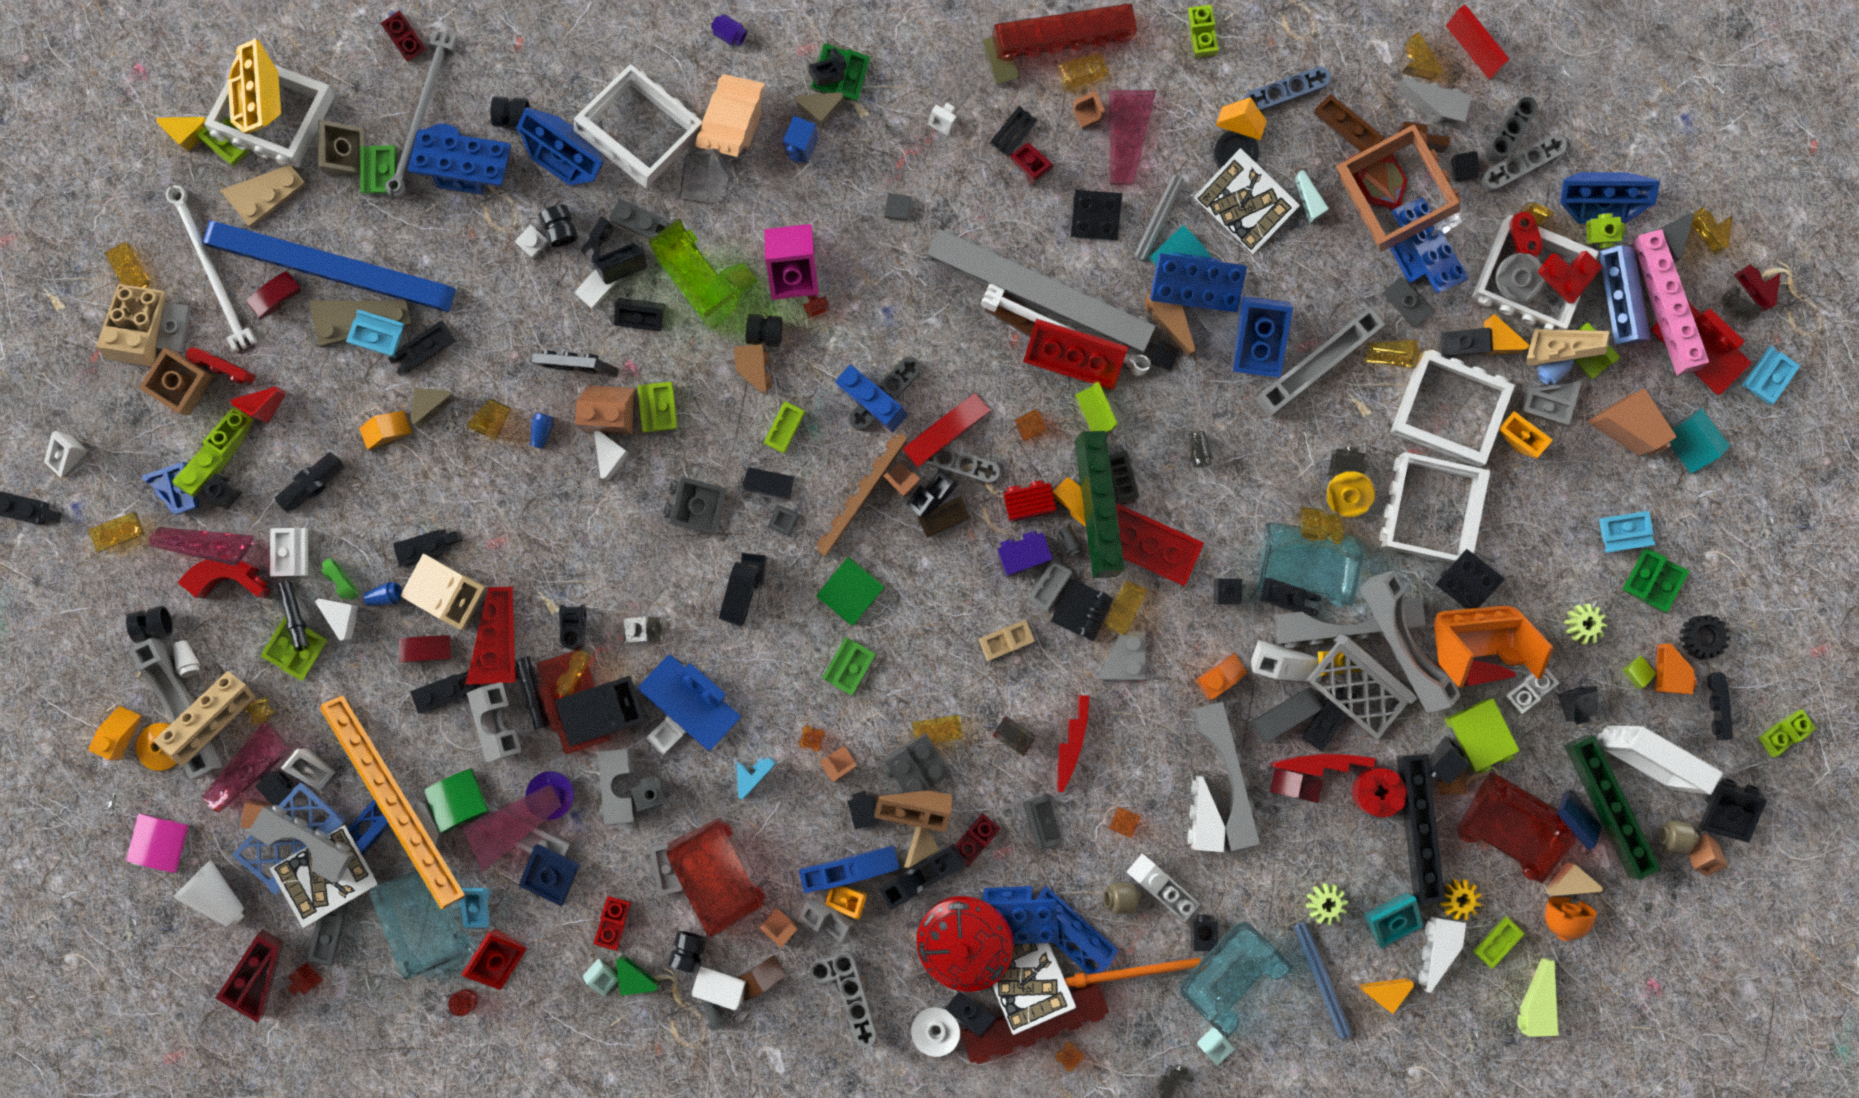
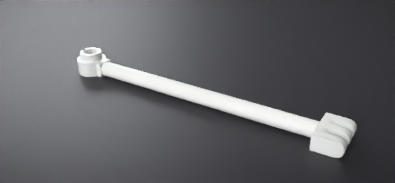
[166,185,257,353]
[981,284,1151,376]

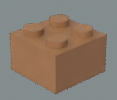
[138,347,215,416]

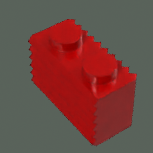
[1003,480,1056,523]

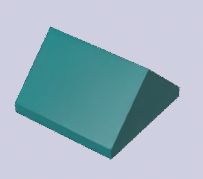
[1670,408,1730,474]
[1363,893,1423,949]

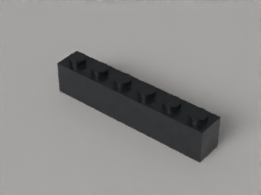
[1396,753,1446,904]

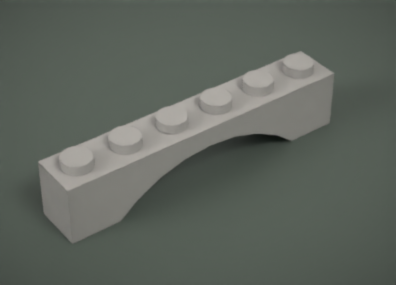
[1254,306,1386,417]
[1360,570,1461,713]
[1274,597,1426,648]
[129,638,223,780]
[1192,702,1262,851]

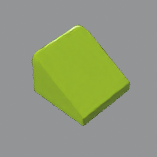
[1622,655,1656,689]

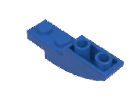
[798,845,900,894]

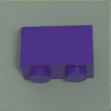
[997,530,1052,577]

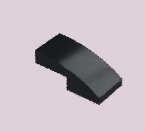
[906,469,958,518]

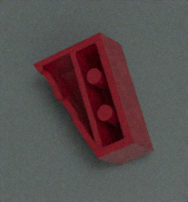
[215,929,284,1023]

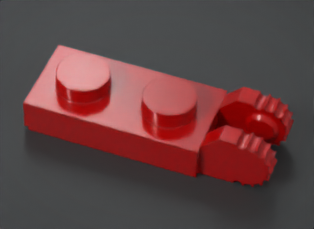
[185,347,256,384]

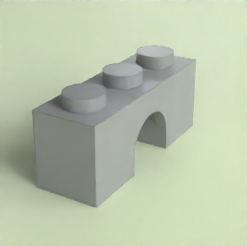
[467,682,522,763]
[595,748,637,825]

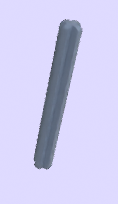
[1294,922,1352,1039]

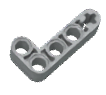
[809,951,877,1048]

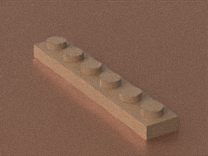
[817,433,908,557]

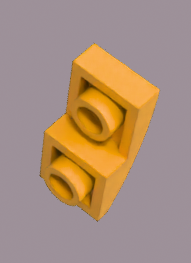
[1052,477,1086,527]

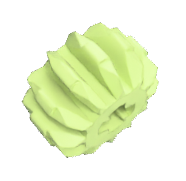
[1563,604,1608,645]
[1305,883,1348,925]

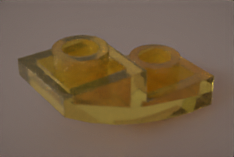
[1104,580,1148,636]

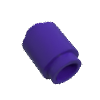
[711,14,748,47]

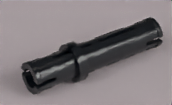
[277,581,310,652]
[515,656,549,730]

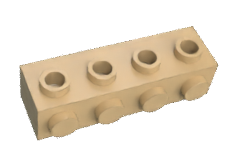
[154,671,255,767]

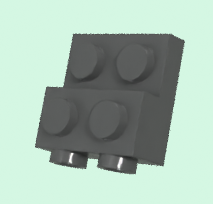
[663,476,727,535]
[883,732,951,794]

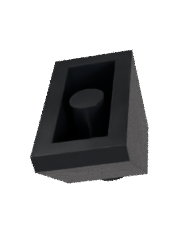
[1557,686,1598,725]
[1429,736,1470,785]

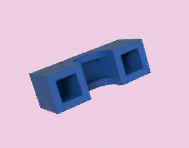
[835,364,908,433]

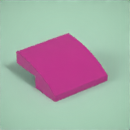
[126,813,189,873]

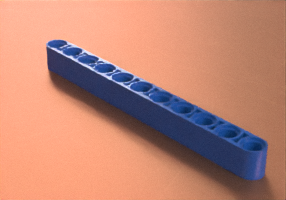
[202,220,456,312]

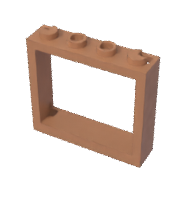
[1336,124,1462,252]

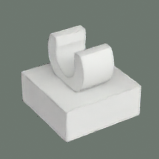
[928,103,956,136]

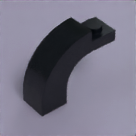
[878,843,966,910]

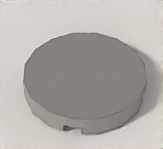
[1495,253,1544,301]

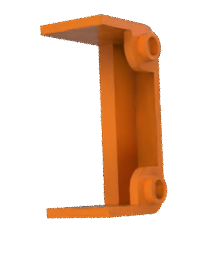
[1434,606,1554,688]

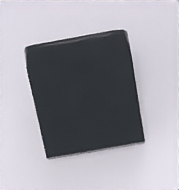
[1450,151,1479,182]
[1150,339,1180,372]

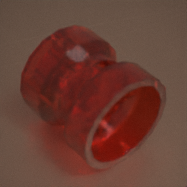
[448,988,478,1016]

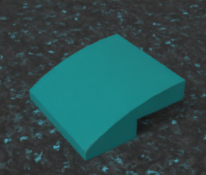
[1149,224,1212,266]

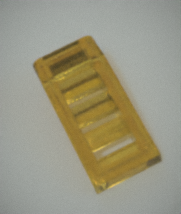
[1057,53,1109,91]
[1520,202,1555,227]
[1365,340,1420,367]

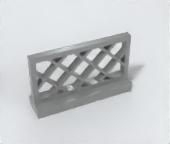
[1306,634,1418,740]

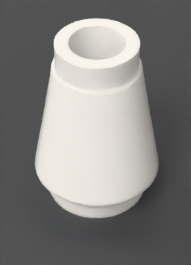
[173,640,200,678]

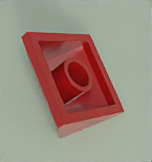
[461,928,527,990]

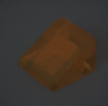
[1014,408,1046,441]

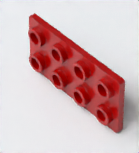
[1650,300,1751,396]

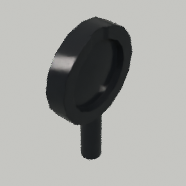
[1213,131,1259,169]

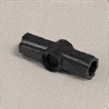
[274,452,345,514]

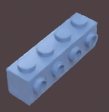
[1599,245,1651,345]

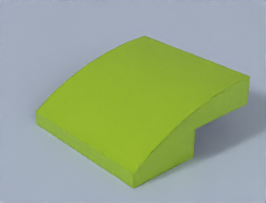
[260,616,328,681]

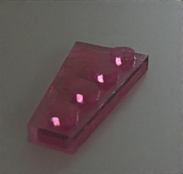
[1109,90,1156,185]
[149,527,254,566]
[202,721,292,813]
[462,784,562,872]

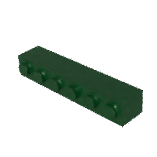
[1074,431,1125,578]
[1563,735,1661,880]

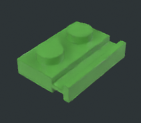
[360,145,397,195]
[822,637,876,696]

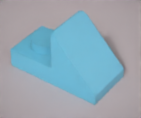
[737,757,777,800]
[460,888,491,928]

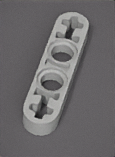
[1481,135,1567,192]
[924,447,1000,484]

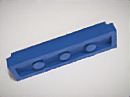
[347,799,390,857]
[1034,885,1119,974]

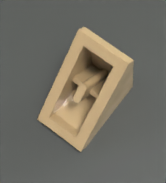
[1546,862,1603,896]

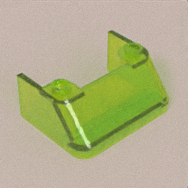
[648,219,741,331]

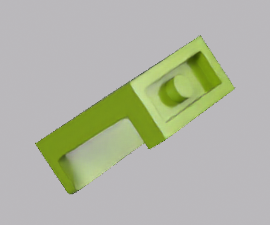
[1444,698,1519,774]

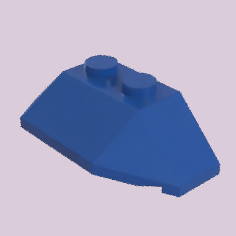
[516,108,604,185]
[1559,172,1660,224]

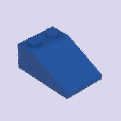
[1233,296,1293,378]

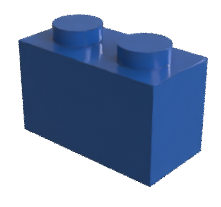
[783,116,819,164]

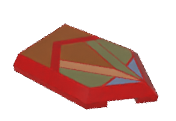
[1345,140,1408,210]

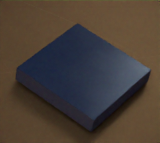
[1557,789,1602,850]
[519,844,581,907]

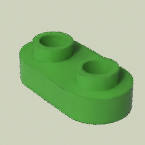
[321,557,360,601]

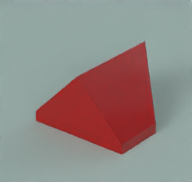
[230,386,285,424]

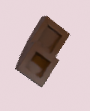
[1398,121,1450,153]

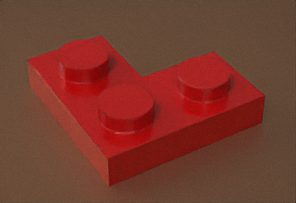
[1537,251,1603,303]

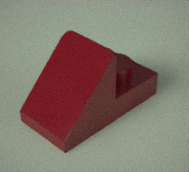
[1010,142,1054,186]
[1733,264,1780,312]
[1269,768,1323,803]

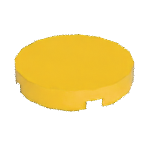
[1326,471,1375,517]

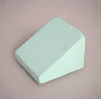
[583,959,618,996]
[1197,1027,1235,1066]

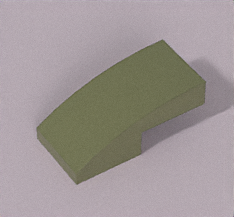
[982,33,1019,85]

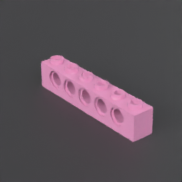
[1631,229,1709,376]

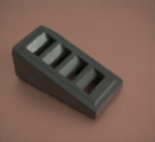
[1109,450,1139,504]

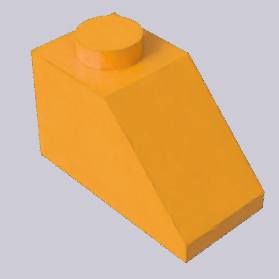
[88,706,143,760]

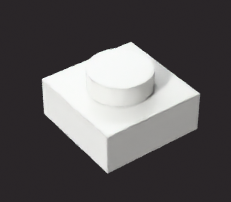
[514,225,548,259]

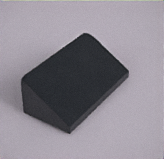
[592,243,647,285]
[614,298,665,332]
[742,467,795,500]

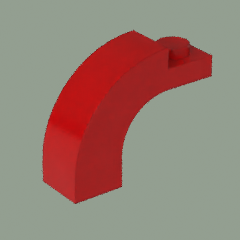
[177,557,271,599]

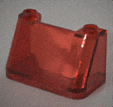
[1457,772,1576,884]
[666,817,766,938]

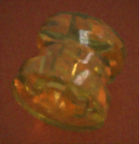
[245,696,276,725]

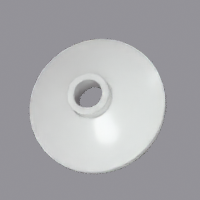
[911,1007,960,1057]

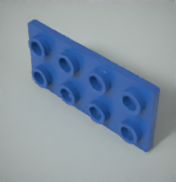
[408,129,512,195]
[1390,198,1468,293]
[1150,252,1247,312]
[638,654,740,751]
[983,886,1059,944]

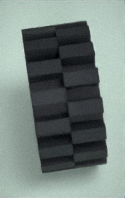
[1680,615,1731,659]

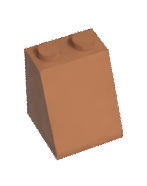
[575,385,636,436]
[1588,388,1676,456]

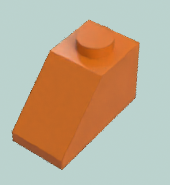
[1655,643,1697,694]
[1195,653,1248,700]

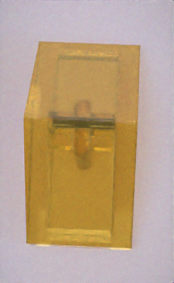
[467,398,511,441]

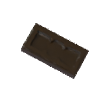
[917,496,971,538]

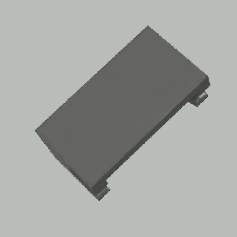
[1023,794,1062,850]

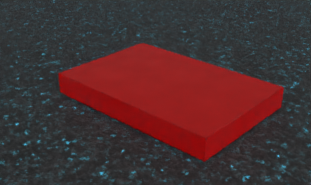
[1446,4,1510,80]

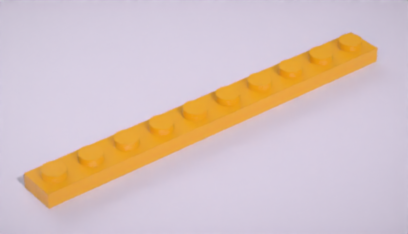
[319,695,465,910]

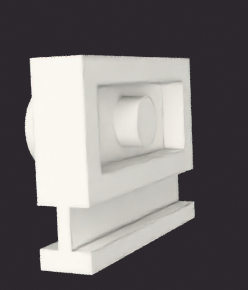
[270,528,308,577]

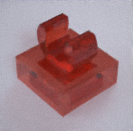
[803,295,830,319]
[287,962,323,996]

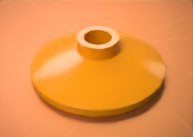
[136,723,177,771]

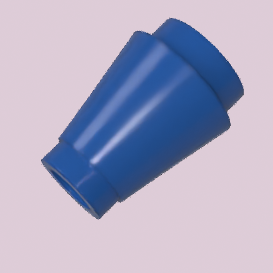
[530,412,555,449]
[363,581,402,606]

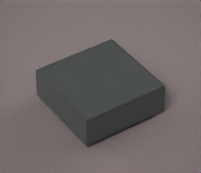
[885,193,912,221]
[767,505,800,537]

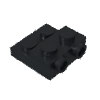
[1699,778,1767,843]

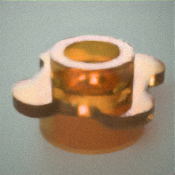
[798,725,825,752]
[1055,1041,1084,1072]

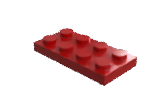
[1023,318,1128,390]
[1116,503,1204,587]

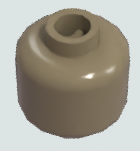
[1658,820,1699,854]
[1104,882,1142,914]

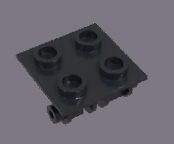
[1071,189,1123,240]
[1435,548,1505,609]
[1050,578,1114,642]

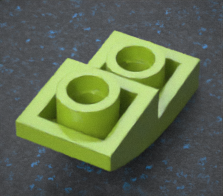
[1188,5,1219,58]
[1758,709,1816,757]

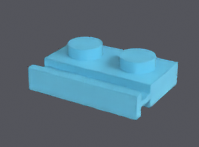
[346,309,405,357]
[1741,346,1800,405]
[1599,511,1656,553]

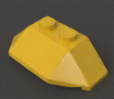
[228,39,281,134]

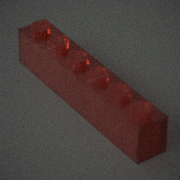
[992,3,1137,61]
[960,983,1109,1064]

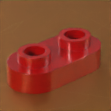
[1509,211,1543,257]

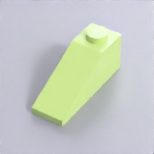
[1517,958,1558,1037]

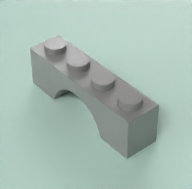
[248,805,355,883]

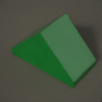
[616,954,661,996]

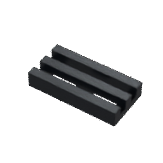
[990,105,1038,158]

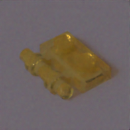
[1298,506,1344,545]

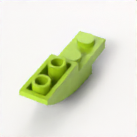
[172,406,253,498]

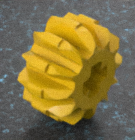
[1439,879,1482,920]

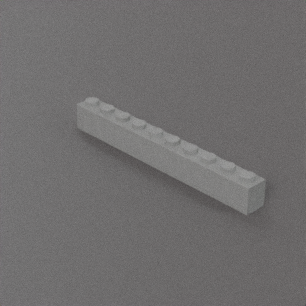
[927,229,1155,355]

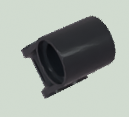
[559,604,587,651]

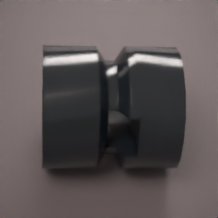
[490,96,530,128]
[538,204,578,248]
[745,313,783,347]
[126,606,173,643]
[668,930,708,973]

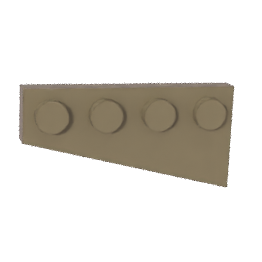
[309,300,413,347]

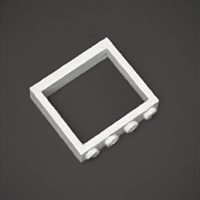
[574,64,702,189]
[204,65,335,168]
[1472,215,1599,330]
[1390,350,1515,467]
[1379,452,1490,563]
[1597,725,1723,795]

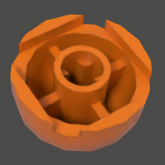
[1544,896,1597,941]

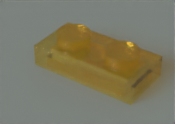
[104,241,151,288]
[88,512,145,553]
[556,650,593,697]
[912,714,963,743]

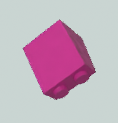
[764,224,819,300]

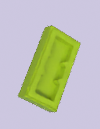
[763,401,806,454]
[1472,916,1525,969]

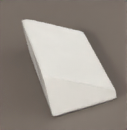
[692,967,746,1010]

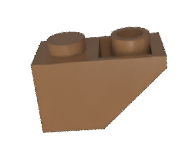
[734,344,772,395]

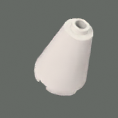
[173,860,245,927]

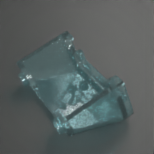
[1256,522,1365,607]
[370,870,471,980]
[1180,922,1293,1039]

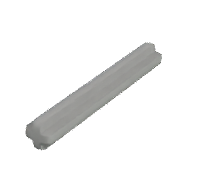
[1134,174,1184,261]

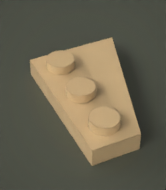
[220,165,307,228]
[1527,329,1609,366]

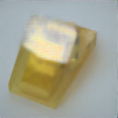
[1402,32,1443,81]
[1691,207,1733,255]

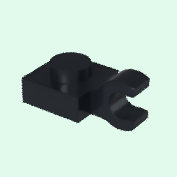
[581,216,613,260]

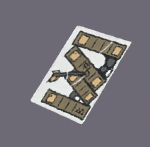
[1194,148,1300,254]
[269,825,378,928]
[992,943,1076,1035]

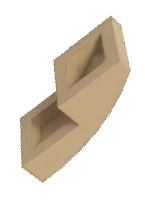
[978,619,1035,661]

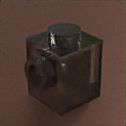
[1328,447,1367,476]
[992,716,1037,756]

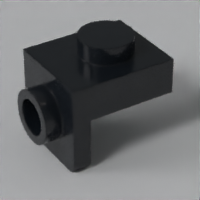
[808,48,847,87]

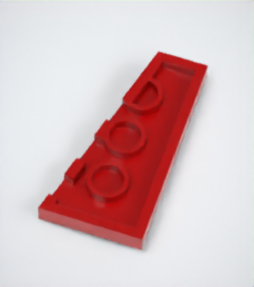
[465,586,515,685]

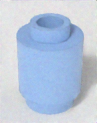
[1537,359,1574,385]

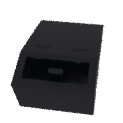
[554,676,645,747]

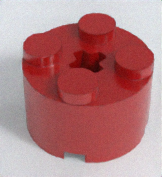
[1351,767,1406,817]

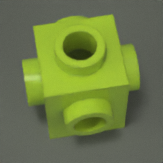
[1586,213,1625,249]

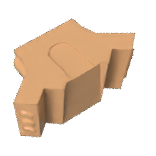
[695,74,765,157]

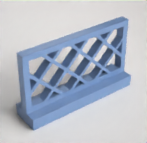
[232,782,346,895]

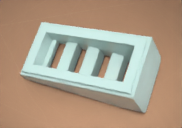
[1295,170,1329,224]

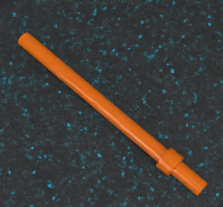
[1064,957,1201,989]

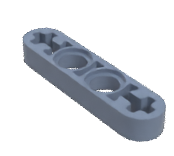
[1243,67,1331,112]

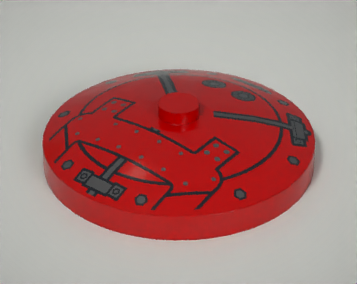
[916,896,1014,992]

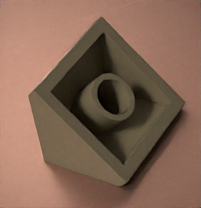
[318,119,364,176]

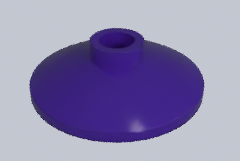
[525,771,574,820]

